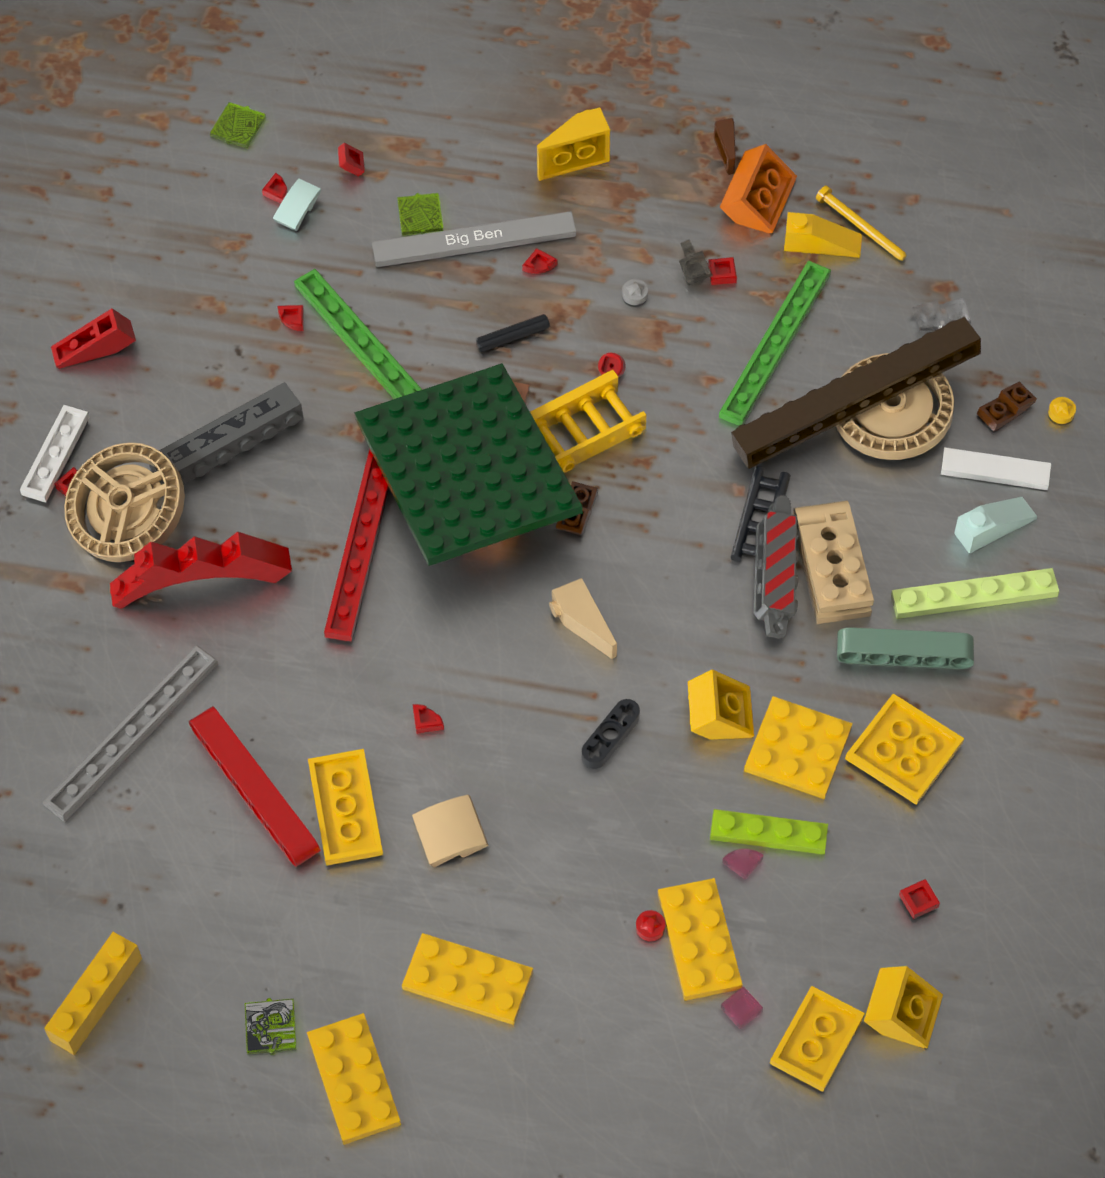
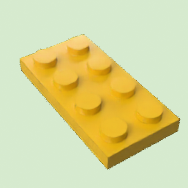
[308,749,383,866]
[658,878,743,1001]
[402,933,533,1025]
[307,1013,401,1145]

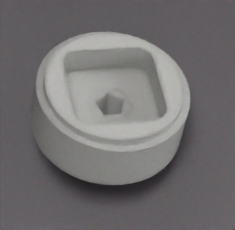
[622,279,648,305]

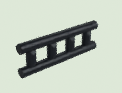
[731,466,791,561]

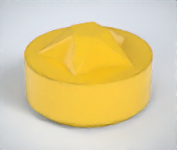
[1048,397,1076,424]

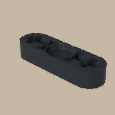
[581,699,640,769]

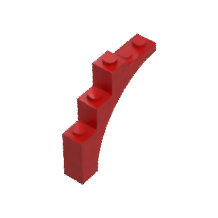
[110,532,292,609]

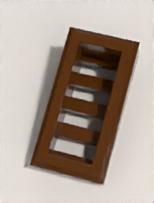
[713,118,736,175]

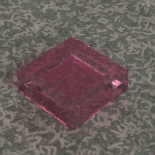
[721,986,763,1029]

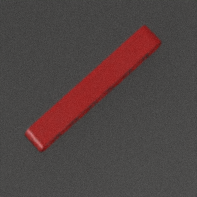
[189,706,321,867]

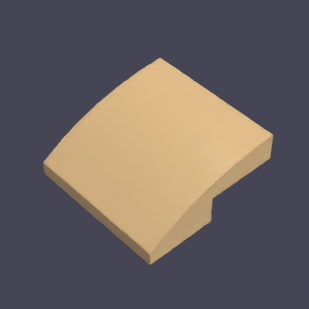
[412,795,489,867]

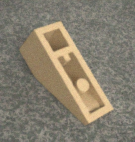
[549,578,617,659]

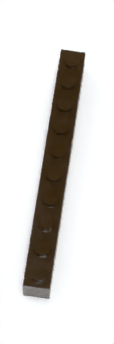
[731,316,981,469]

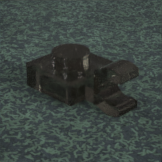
[679,239,713,286]

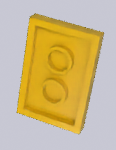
[770,986,865,1092]

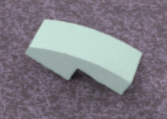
[273,179,321,231]

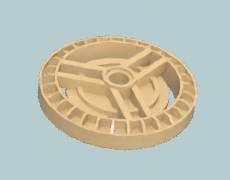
[836,353,954,460]
[64,442,185,562]

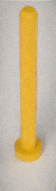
[816,185,907,261]

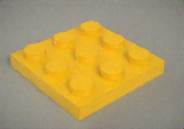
[845,694,964,805]
[744,696,853,800]

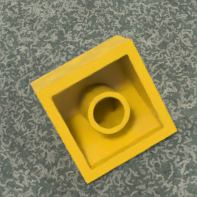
[688,669,754,740]
[864,966,943,1048]

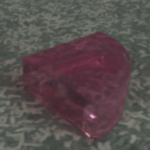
[722,849,763,879]

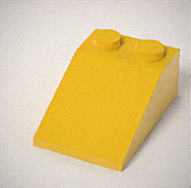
[537,107,610,181]

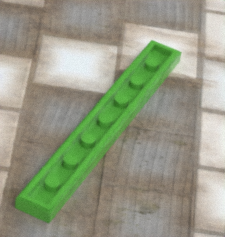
[719,261,831,426]
[294,269,422,399]

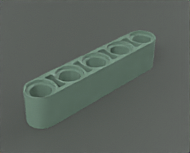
[837,627,974,669]

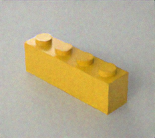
[44,932,142,1055]

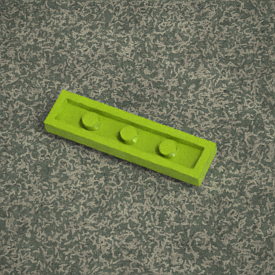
[710,809,828,855]

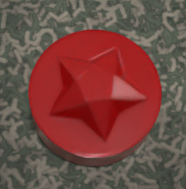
[598,353,626,378]
[636,910,665,941]

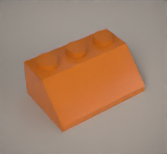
[720,144,797,234]

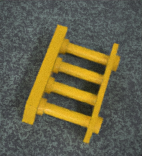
[530,370,646,472]

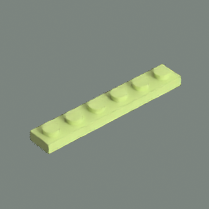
[891,568,1059,619]

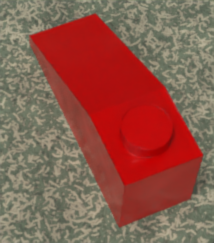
[51,308,136,369]

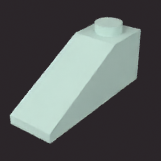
[954,497,1037,554]

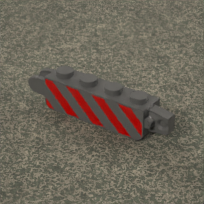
[754,495,800,639]

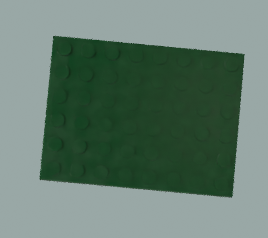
[354,363,583,566]

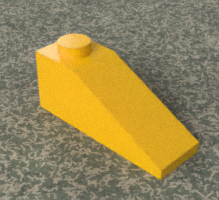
[784,212,862,258]

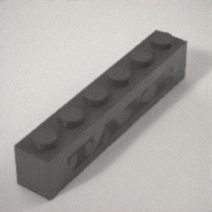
[149,382,303,485]

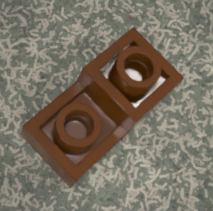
[977,381,1037,431]
[556,481,598,535]

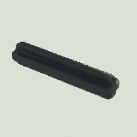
[476,314,550,352]

